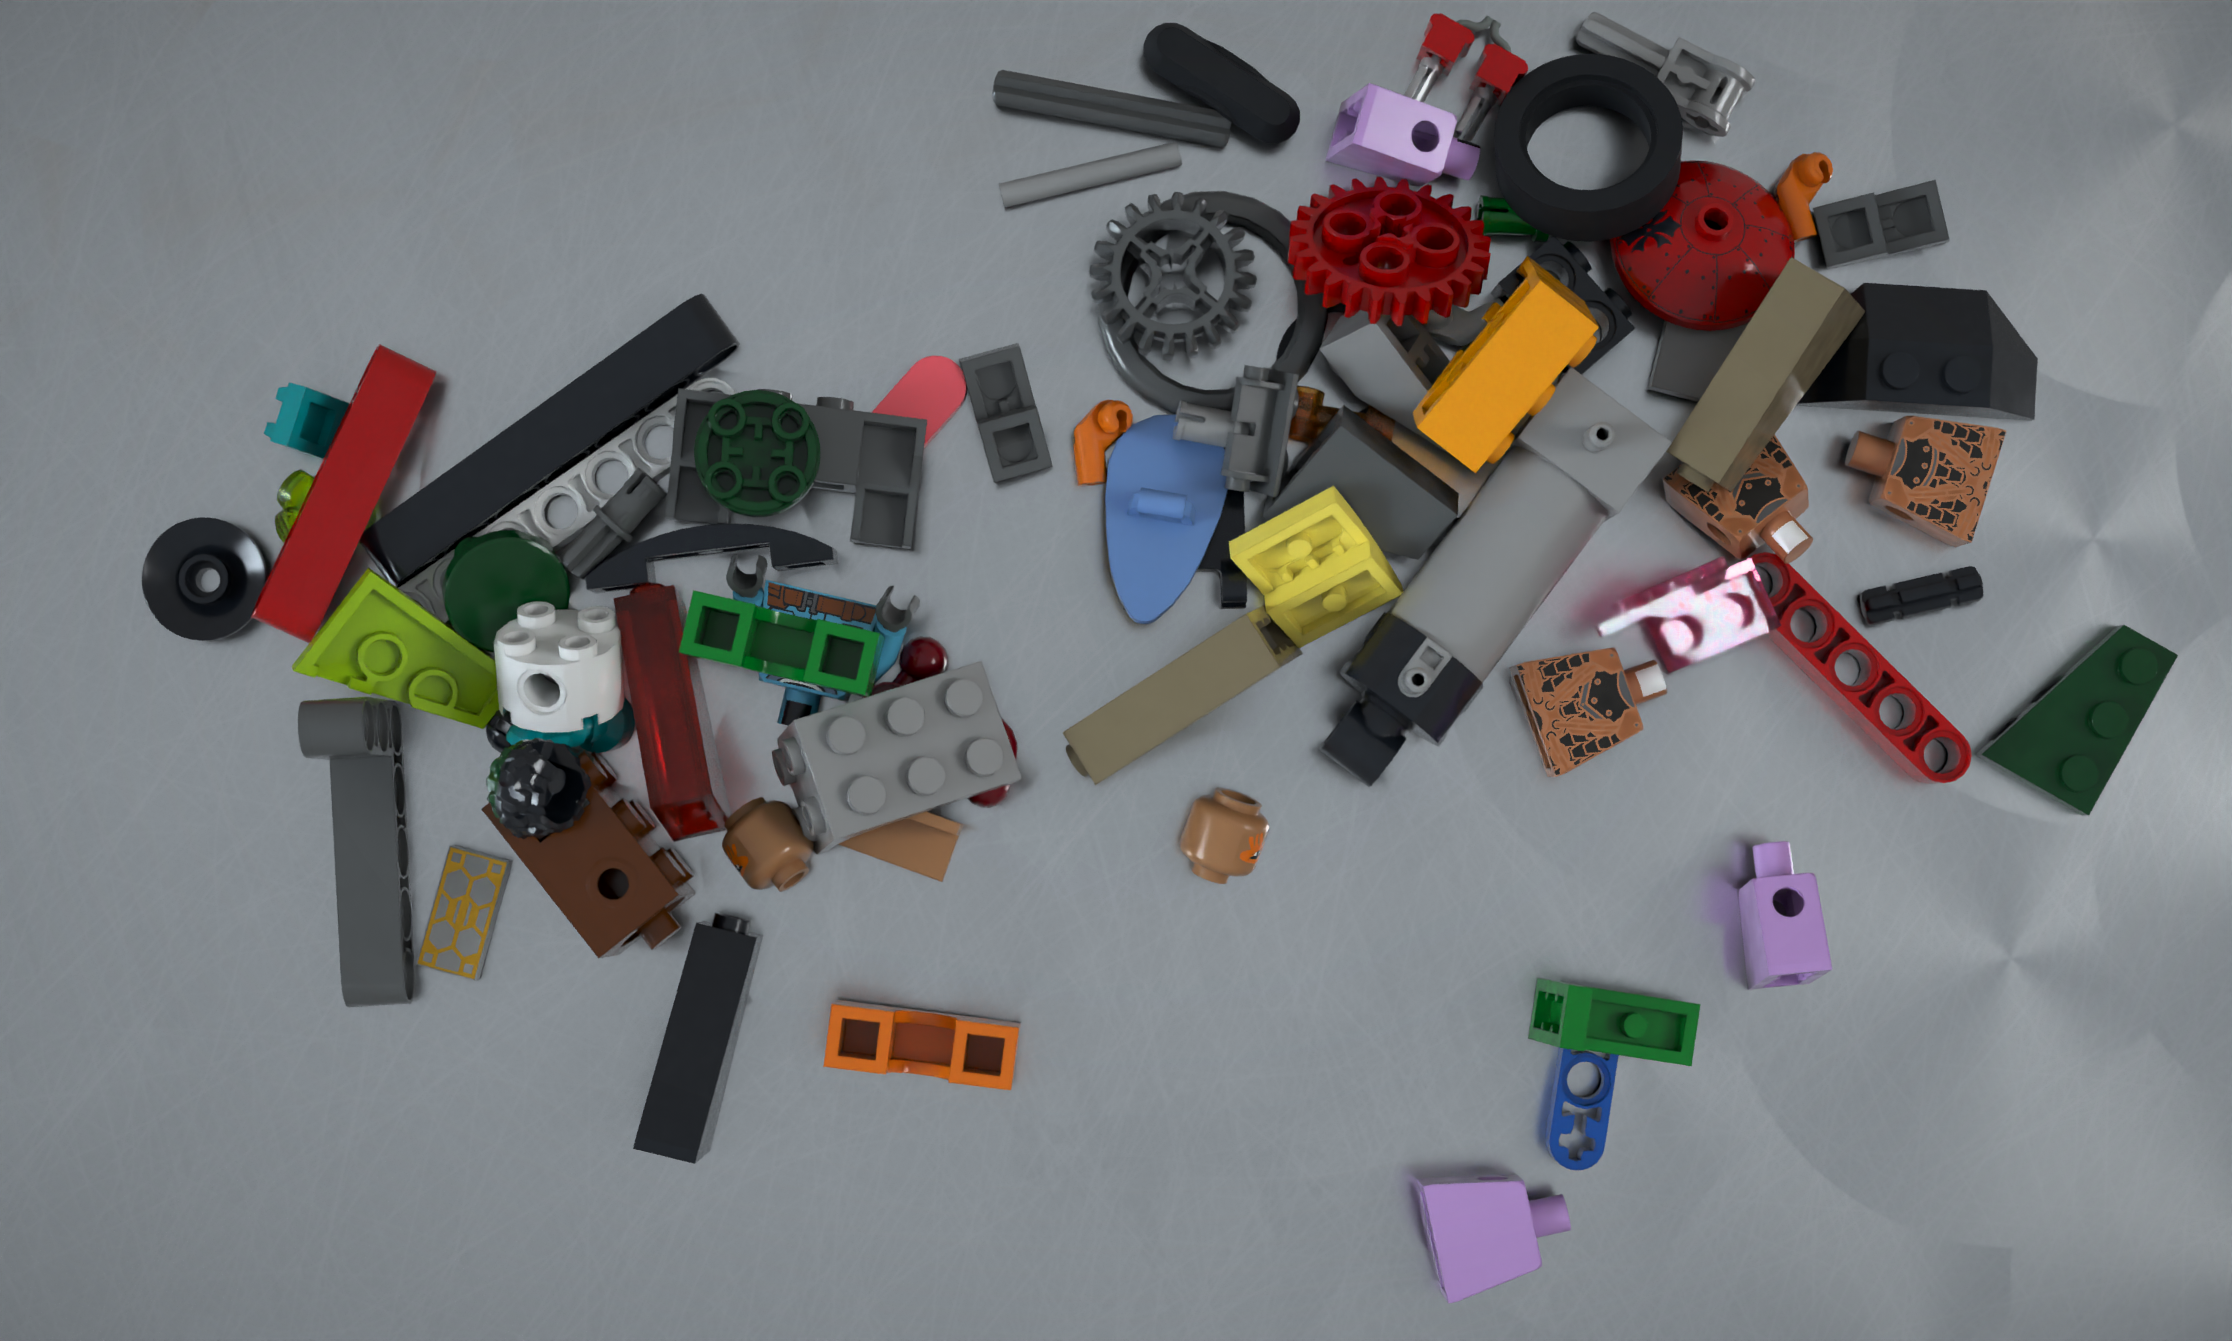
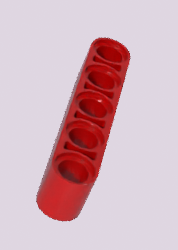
[251,344,436,643]
[1726,552,1972,784]

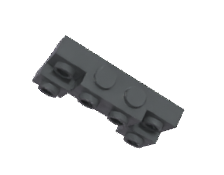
[665,388,927,549]

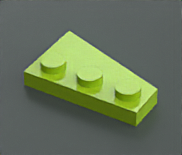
[292,567,499,729]

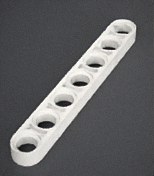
[398,378,736,626]

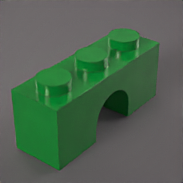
[679,590,885,697]

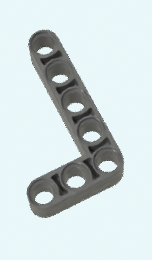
[298,697,415,1007]

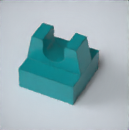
[264,382,349,459]

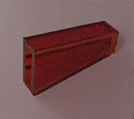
[613,583,731,842]

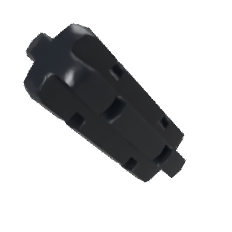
[1860,566,1983,625]

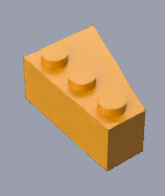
[1413,256,1599,473]

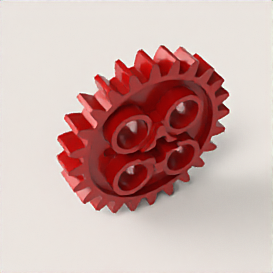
[1288,177,1491,326]

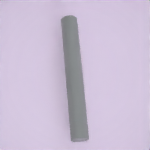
[999,141,1182,208]

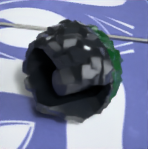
[486,738,592,839]

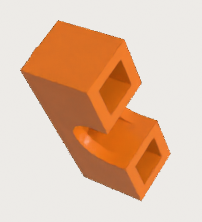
[823,1000,1021,1090]

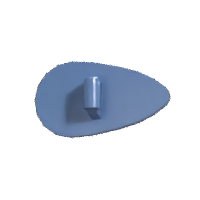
[1105,415,1228,624]

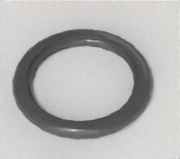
[1098,191,1328,414]

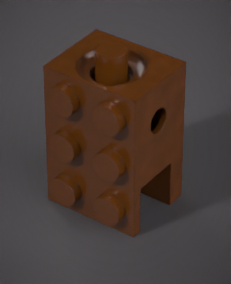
[481,748,696,958]

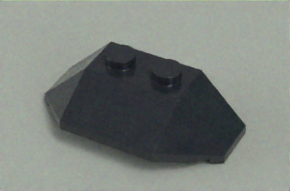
[1796,283,2038,421]

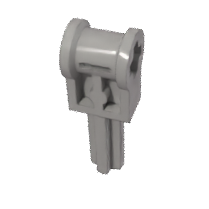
[1576,12,1755,137]

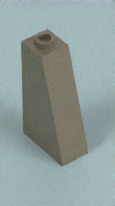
[1666,257,1865,492]
[1062,605,1303,785]

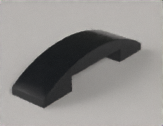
[585,523,839,594]

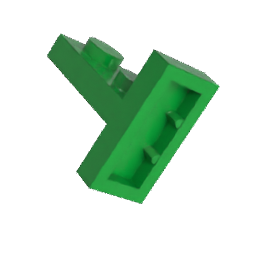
[1528,978,1701,1066]

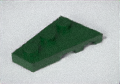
[1975,625,2178,815]

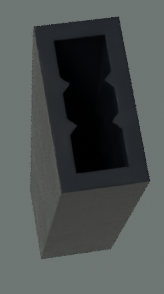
[633,913,763,1164]

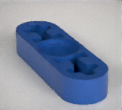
[1545,1048,1619,1170]

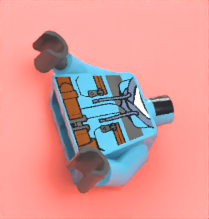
[726,554,920,726]

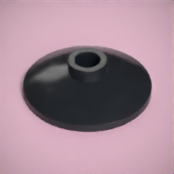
[142,517,267,641]

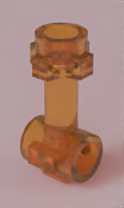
[1288,386,1395,443]

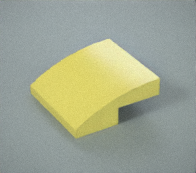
[1229,486,1403,648]

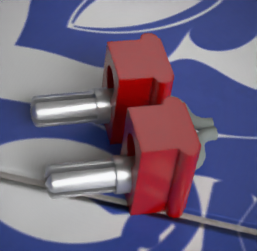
[1404,13,1528,141]

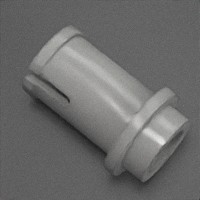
[1173,400,1250,448]

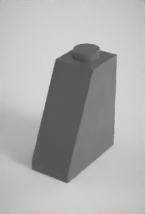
[1263,405,1459,560]

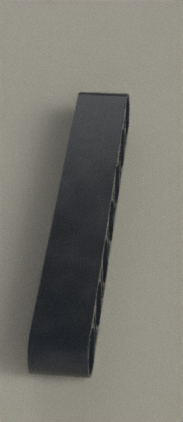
[359,294,740,588]

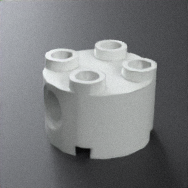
[494,601,625,733]

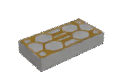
[416,845,513,981]

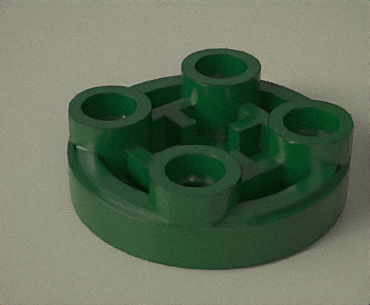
[694,390,820,517]
[442,530,570,652]

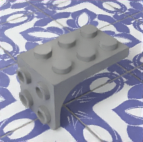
[772,661,1022,854]

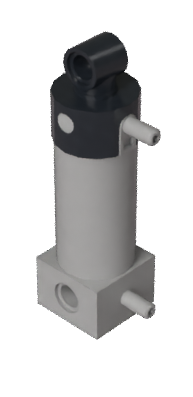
[1320,367,1672,787]

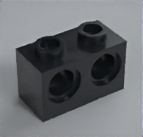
[1491,236,1635,375]

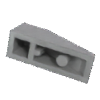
[1319,310,1450,454]

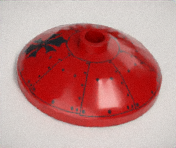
[1611,160,1795,331]

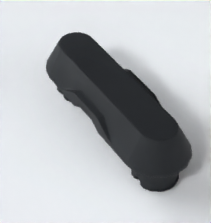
[1144,23,1300,144]

